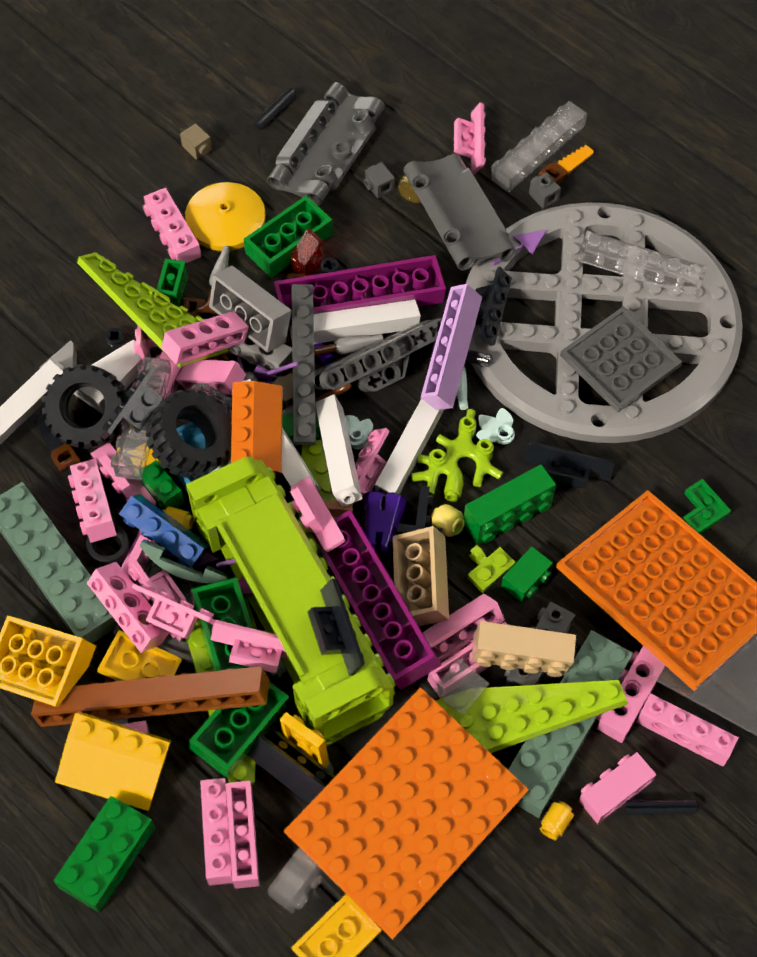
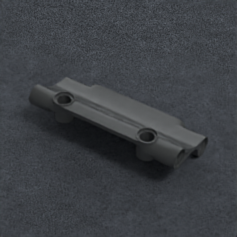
[267,82,385,206]
[404,154,517,270]

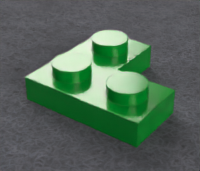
[682,479,731,534]

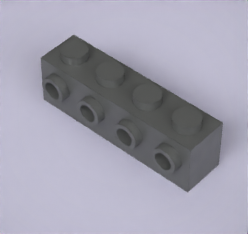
[504,602,575,686]

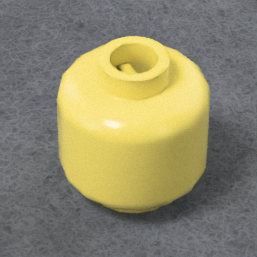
[431,504,465,537]

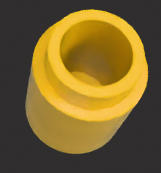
[162,506,194,531]
[540,801,574,840]

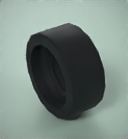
[86,524,131,567]

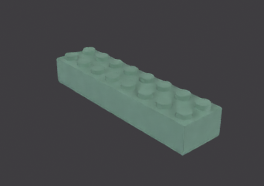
[0,482,117,643]
[508,630,633,818]

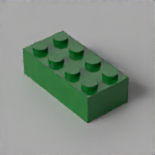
[244,196,333,278]
[464,465,556,545]
[191,577,253,671]
[190,681,289,779]
[54,796,155,913]

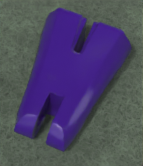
[363,491,407,556]

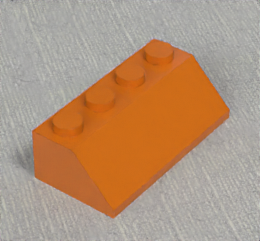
[231,381,283,473]

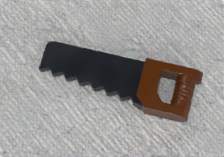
[34,415,81,472]

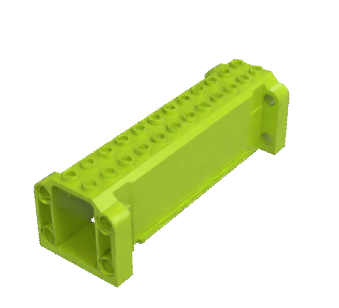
[186,456,395,746]

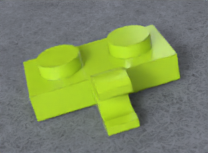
[467,545,516,593]

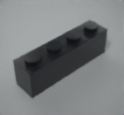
[247,725,336,804]

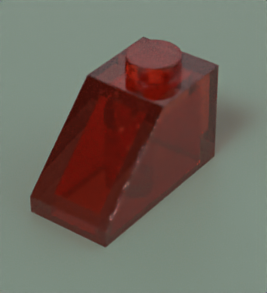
[291,228,324,276]

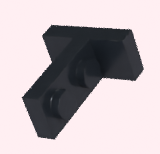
[397,486,443,535]

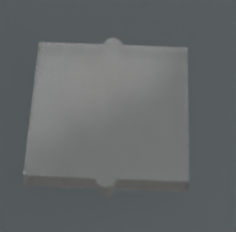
[432,658,489,716]

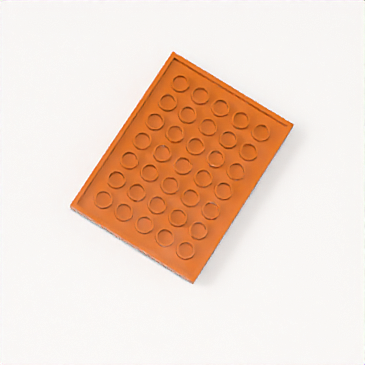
[556,490,757,691]
[284,687,529,940]

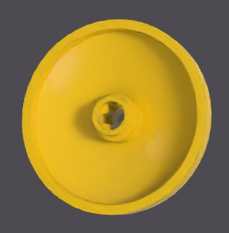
[185,182,266,251]

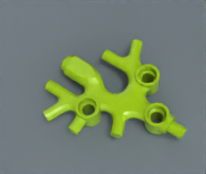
[411,409,504,502]

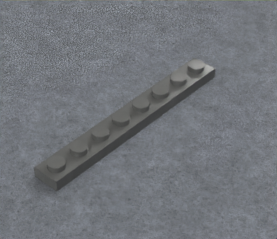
[291,284,316,445]

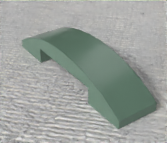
[140,539,229,583]

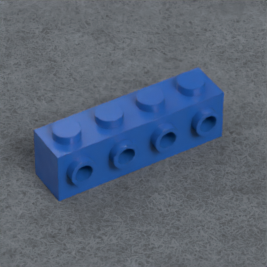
[119,494,210,567]

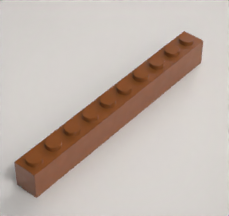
[31,666,269,727]

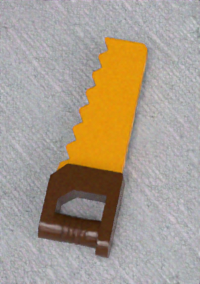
[539,144,594,184]

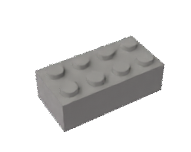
[209,265,292,352]

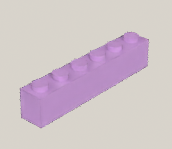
[421,284,482,410]

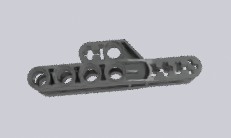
[315,318,442,392]

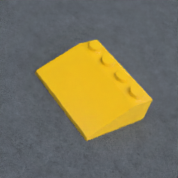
[0,615,96,707]
[55,712,171,811]

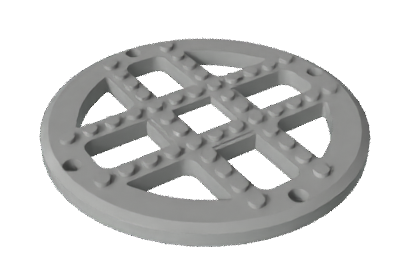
[466,203,742,443]

